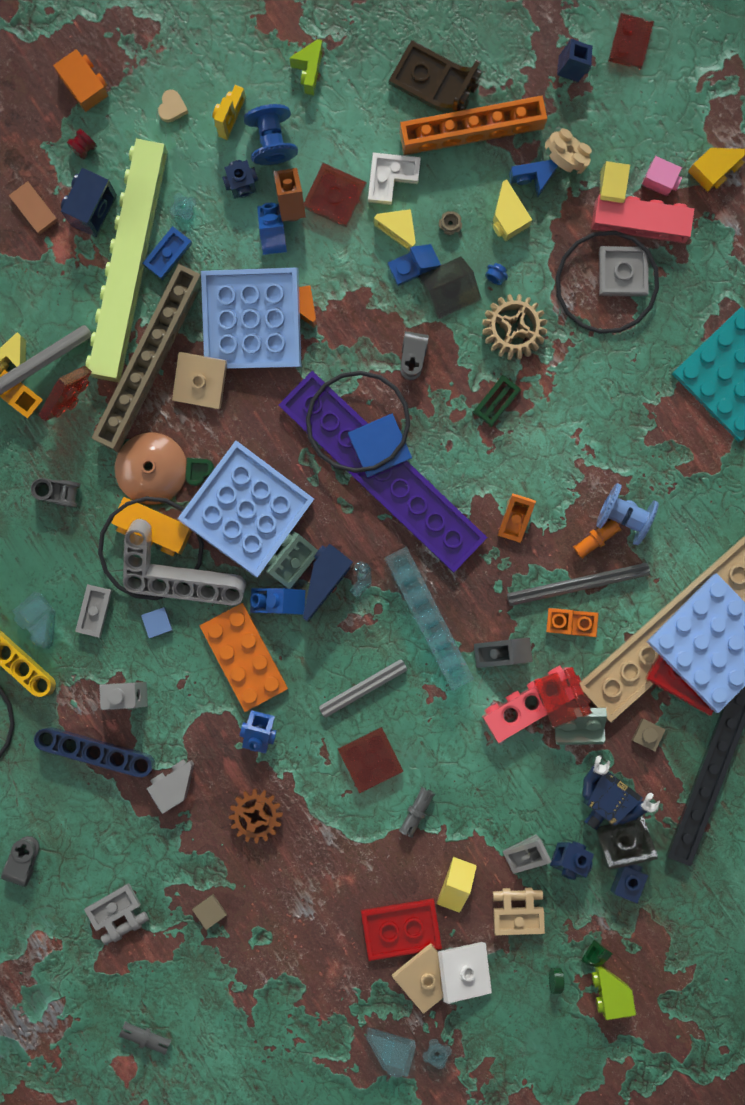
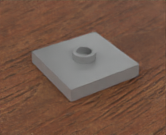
[599,246,648,296]

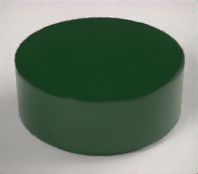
[549,968,565,994]

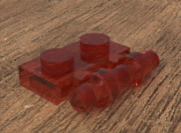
[533,667,592,728]

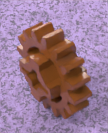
[229,788,283,843]

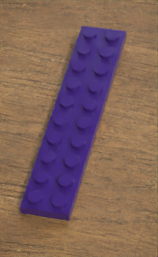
[279,371,488,573]

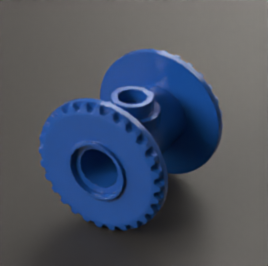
[244,104,298,166]

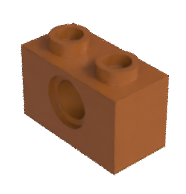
[273,168,306,221]

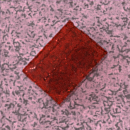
[608,13,654,69]

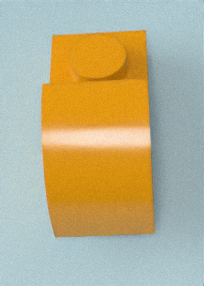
[0,369,43,419]

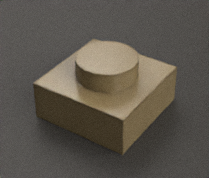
[632,719,666,751]

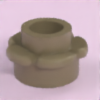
[439,211,462,235]

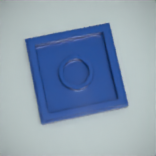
[348,413,412,478]

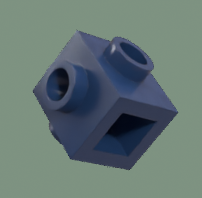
[222,160,258,199]
[550,842,594,880]

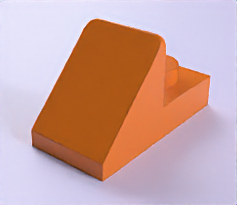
[498,493,536,543]

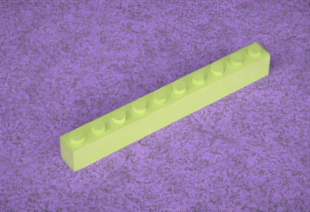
[85,139,168,382]

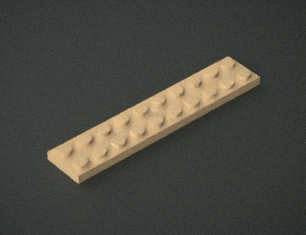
[578,535,745,722]

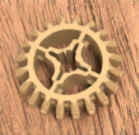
[482,294,547,360]

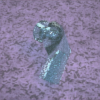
[349,561,372,599]

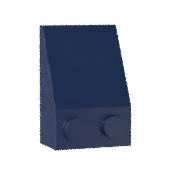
[303,543,353,622]

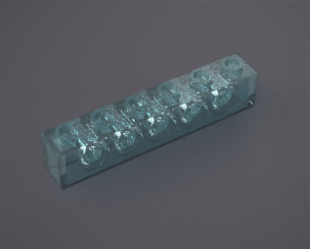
[384,547,474,691]

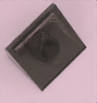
[418,256,482,320]
[596,817,658,870]

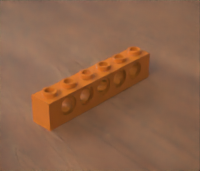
[399,95,547,155]

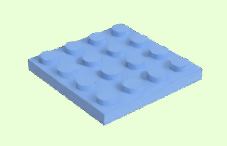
[201,267,301,369]
[177,441,314,578]
[646,573,745,713]

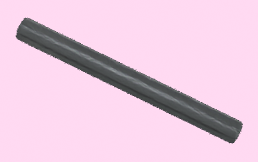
[507,563,650,606]

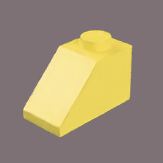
[492,180,532,241]

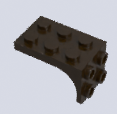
[388,40,482,114]

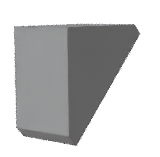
[503,834,552,874]

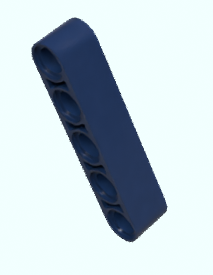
[34,727,155,777]

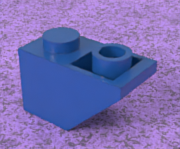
[257,202,287,255]
[250,588,306,615]

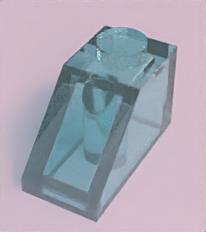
[366,1027,416,1078]

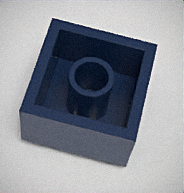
[61,168,117,238]

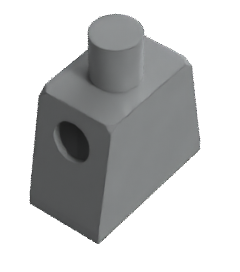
[100,682,148,710]

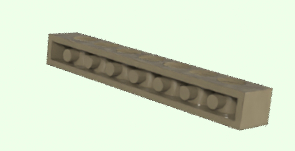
[92,264,201,453]

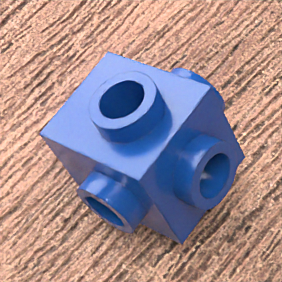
[240,710,277,753]

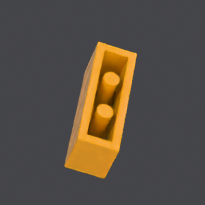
[112,497,192,557]

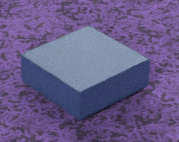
[141,607,173,638]

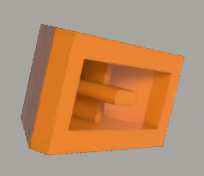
[299,285,317,328]

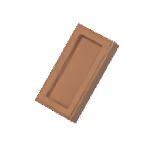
[9,181,58,235]

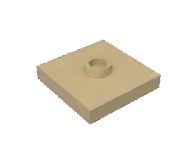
[172,352,228,409]
[392,943,443,1014]

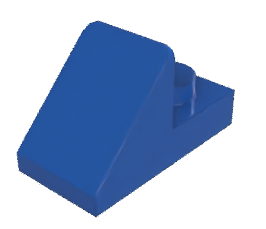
[509,160,558,197]
[388,244,441,286]

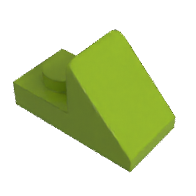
[290,39,323,95]

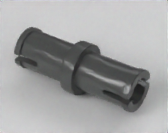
[399,786,435,838]
[119,1021,171,1055]

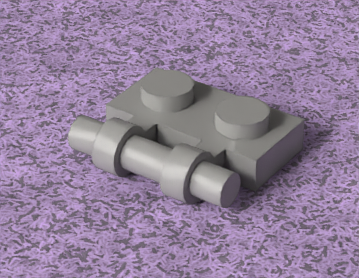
[84,883,149,945]

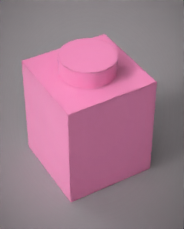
[641,156,682,196]

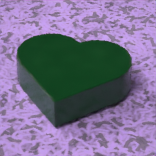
[185,458,215,487]

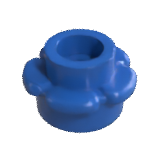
[485,263,508,285]

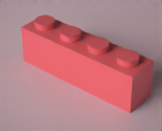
[591,194,694,243]

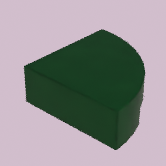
[581,940,613,967]

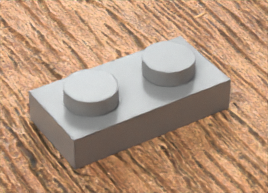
[75,584,113,638]

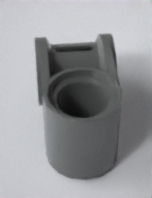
[400,331,429,380]
[31,478,81,508]
[1,836,40,887]

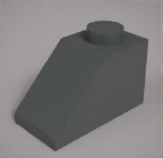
[474,637,533,668]

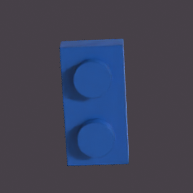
[142,226,192,280]

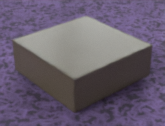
[192,894,227,930]

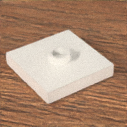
[438,942,492,1004]

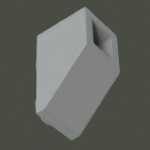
[147,759,194,814]

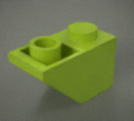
[592,965,636,1020]

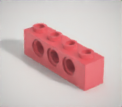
[482,665,583,743]

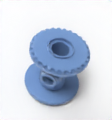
[596,484,659,545]

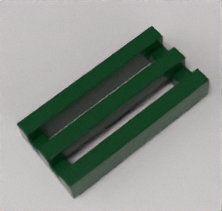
[473,375,522,428]

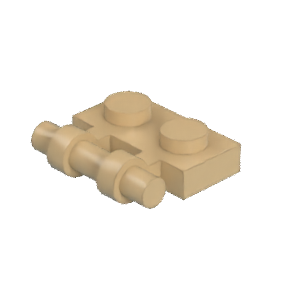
[493,888,545,935]

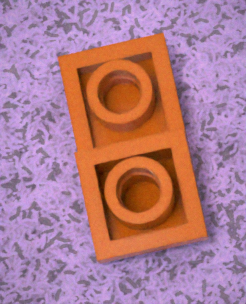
[546,608,599,637]

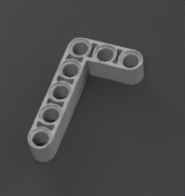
[123,519,246,605]

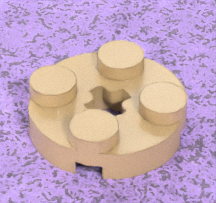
[545,128,592,174]

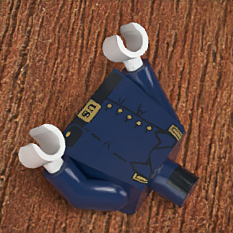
[582,756,660,830]

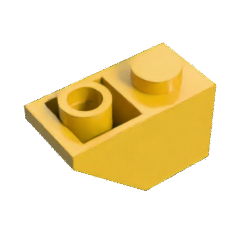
[688,148,745,192]

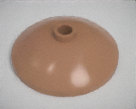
[115,433,187,505]

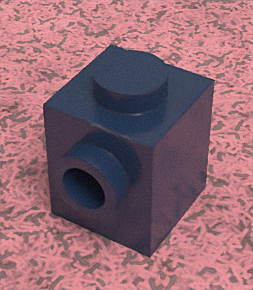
[557,39,593,82]
[610,861,648,904]

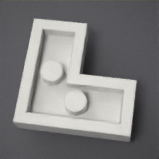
[368,153,420,205]

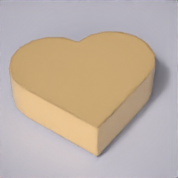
[158,90,189,123]

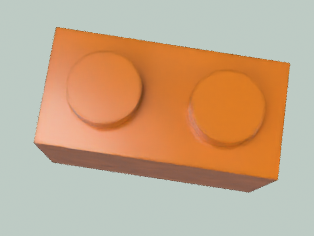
[53,49,108,112]

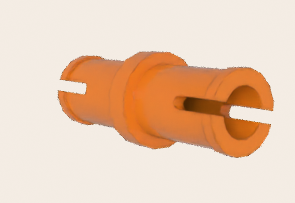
[573,519,621,559]

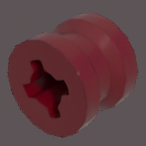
[66,129,97,160]

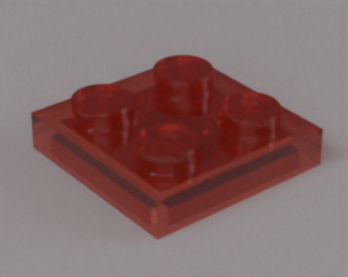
[304,163,367,228]
[38,365,92,421]
[338,727,404,794]

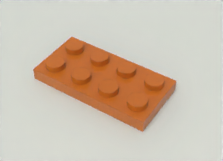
[199,603,288,712]

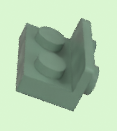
[264,530,318,589]
[554,708,607,745]

